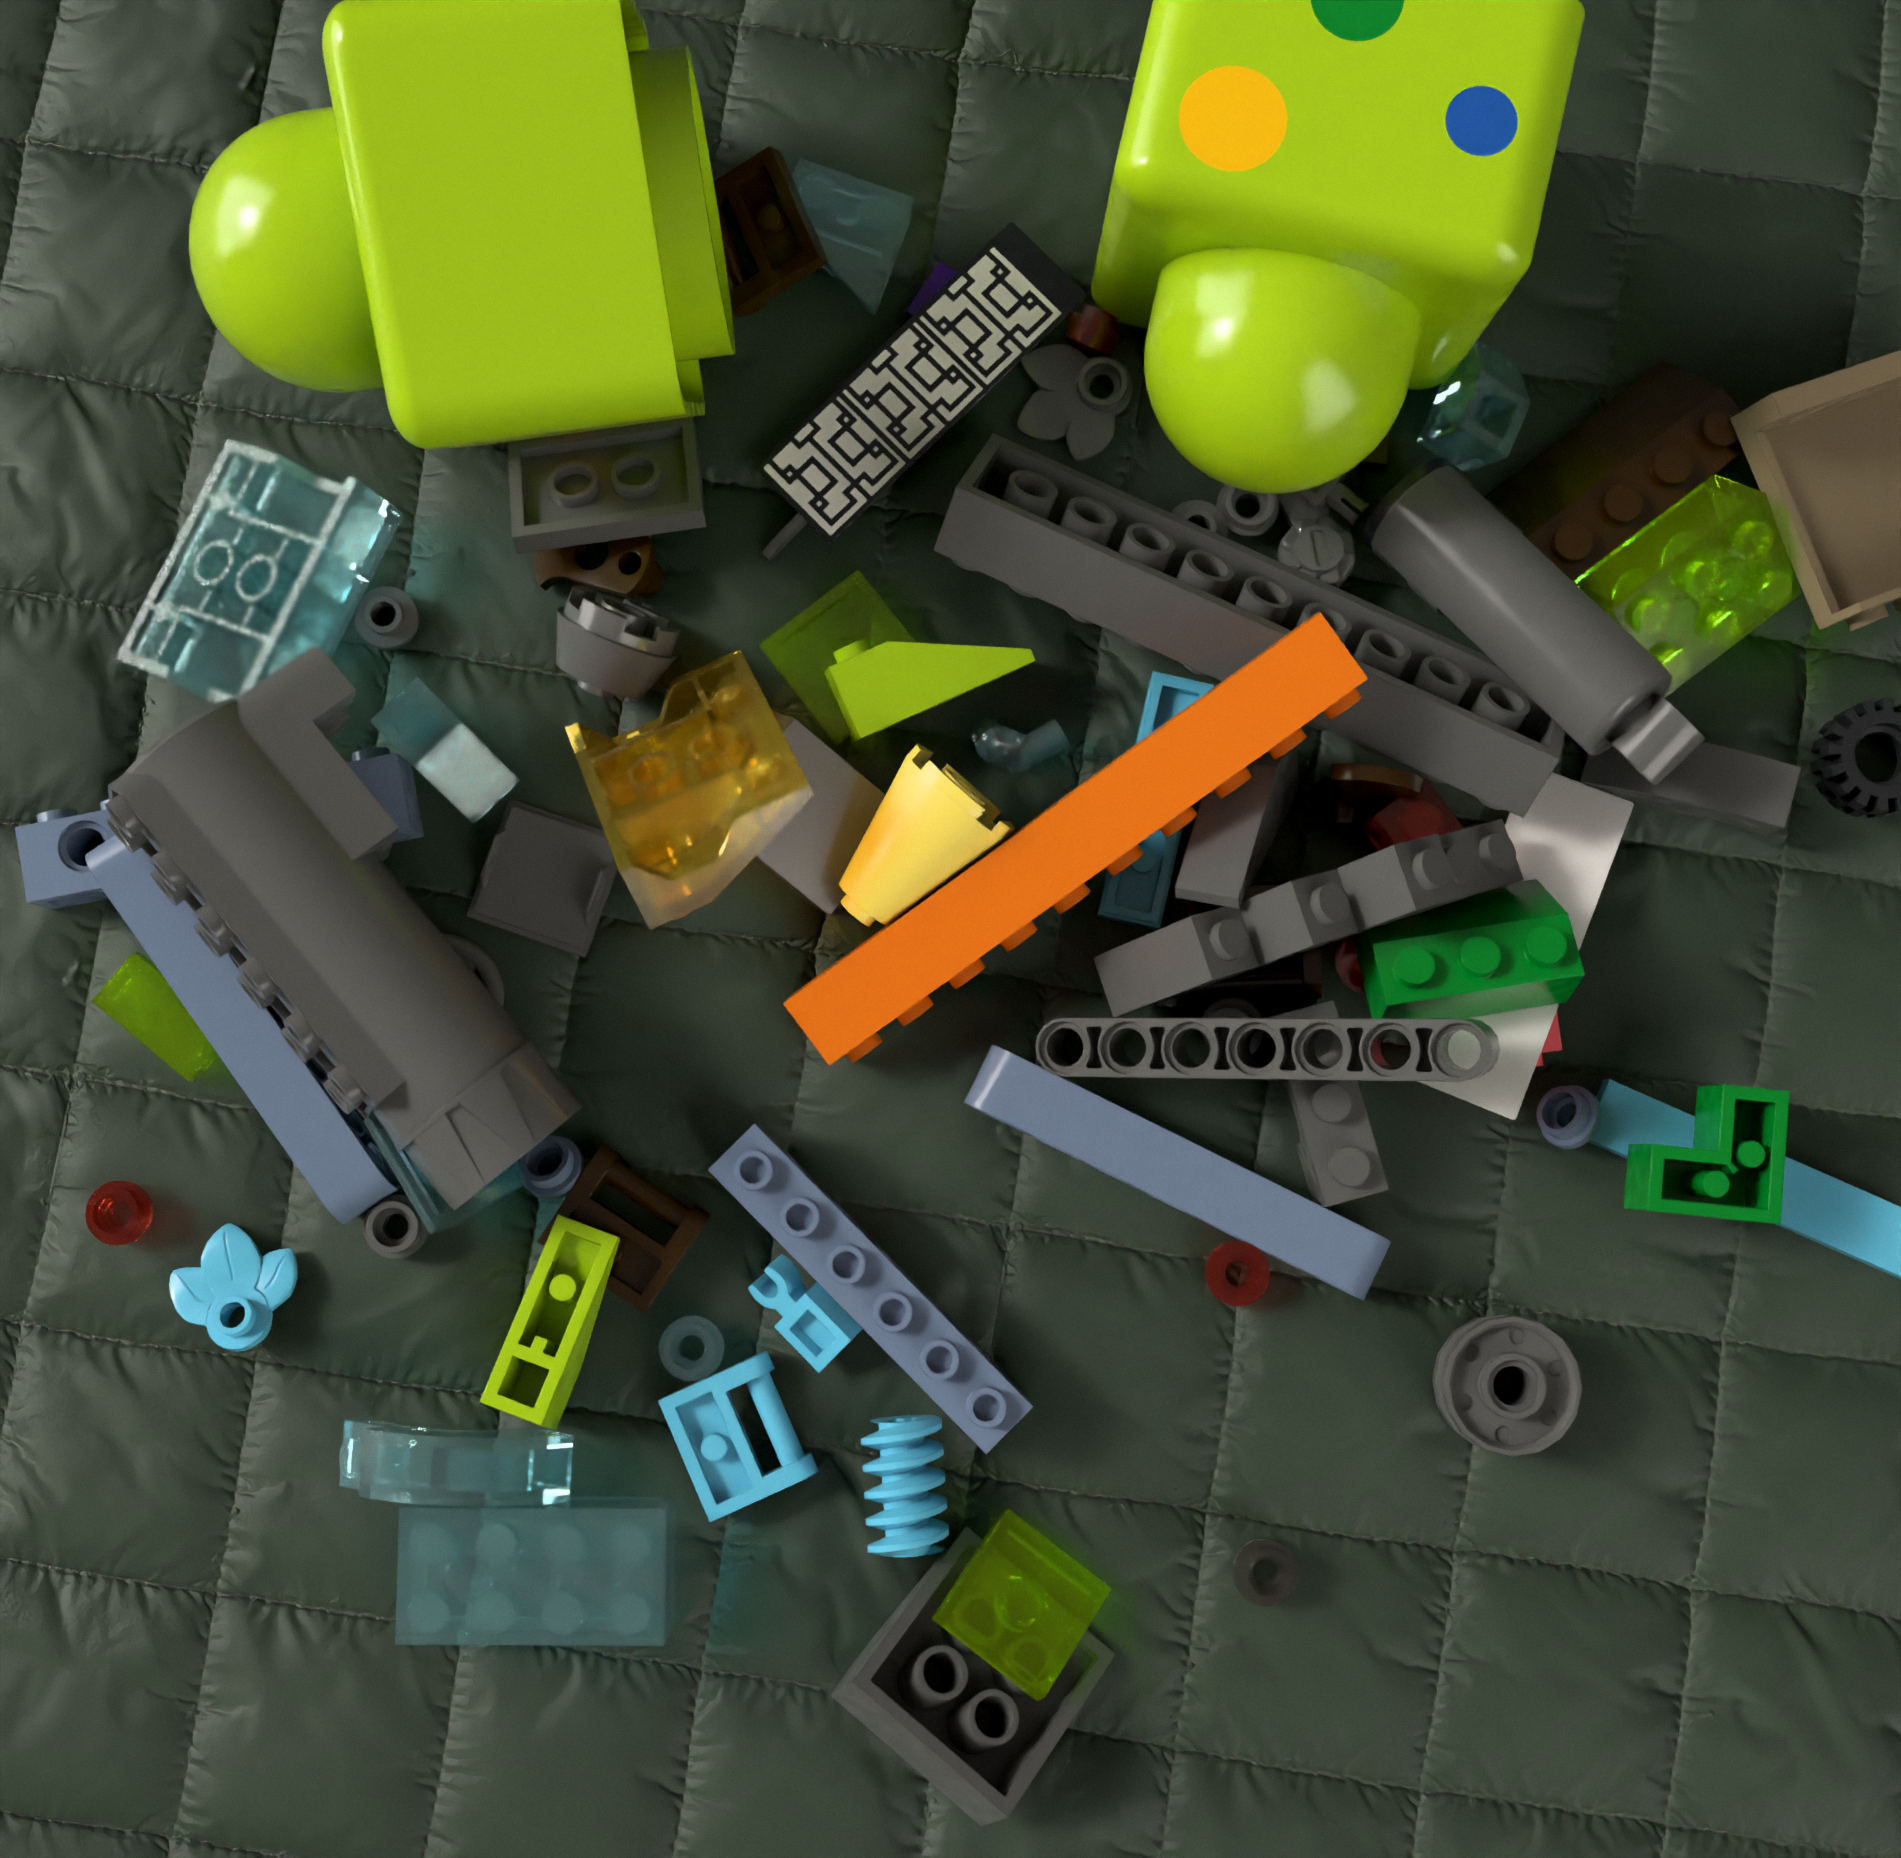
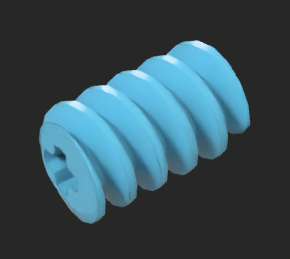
[861,1415,949,1557]

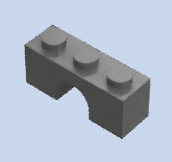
[1264,1000,1389,1207]

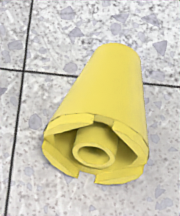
[839,743,1015,927]

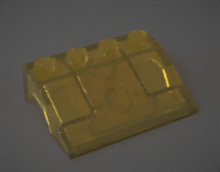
[565,649,814,930]

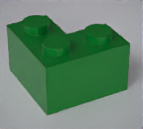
[1624,1084,1790,1224]

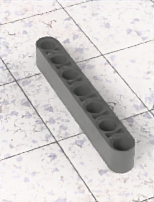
[1035,1017,1500,1082]

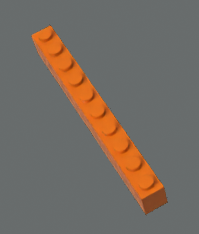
[783,612,1368,1066]

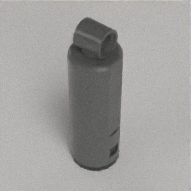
[1363,457,1705,786]

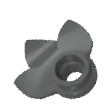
[1017,344,1133,462]

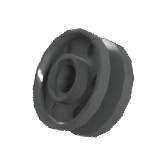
[1432,1314,1582,1456]

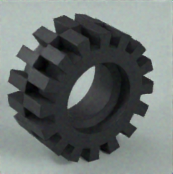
[1810,698,1901,818]

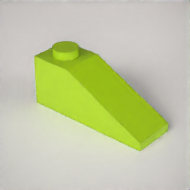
[824,637,1036,742]
[480,1214,620,1431]

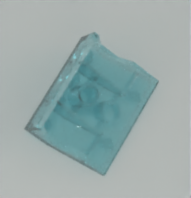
[115,438,404,705]

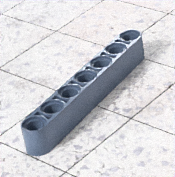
[85,835,401,1224]
[964,1045,1391,1301]

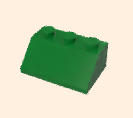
[1352,879,1585,1018]

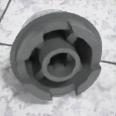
[556,586,681,699]

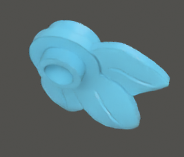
[169,1223,298,1352]

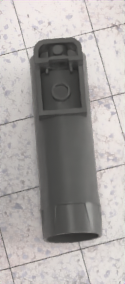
[105,646,583,1211]

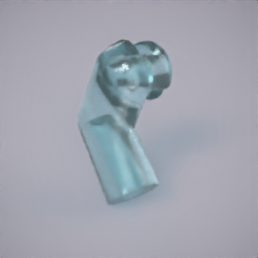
[972,718,1069,772]

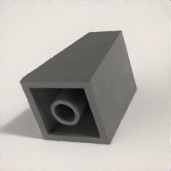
[684,709,885,916]

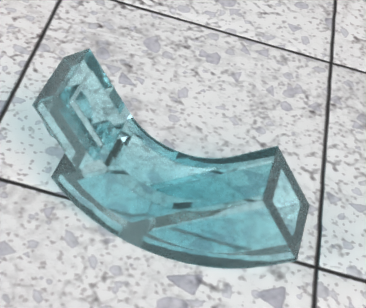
[339,1418,574,1507]

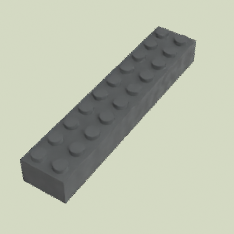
[933,433,1565,818]

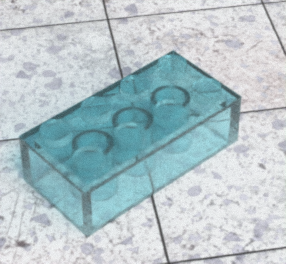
[395,1496,676,1646]

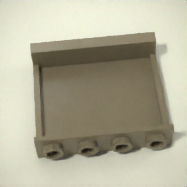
[1730,350,1901,632]

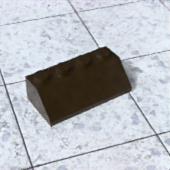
[1484,360,1744,584]

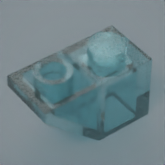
[1417,338,1531,473]
[370,677,520,824]

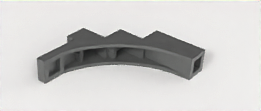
[1093,819,1524,1017]

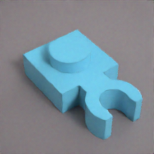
[748,1254,863,1373]

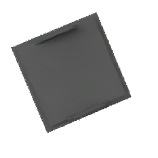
[466,799,628,958]

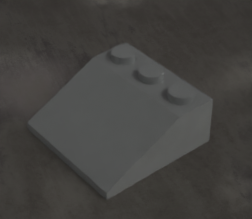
[830,1526,1116,1827]

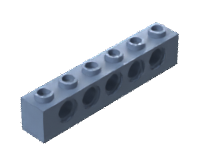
[15,747,424,910]
[708,1123,1033,1454]

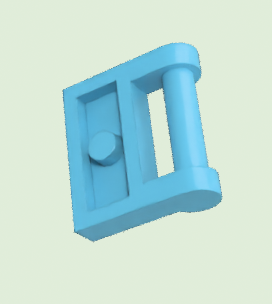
[658,1351,819,1522]

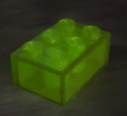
[1573,474,1801,698]

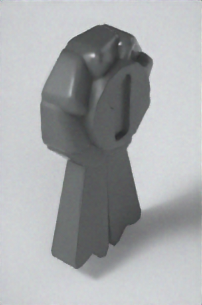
[1277,491,1356,588]

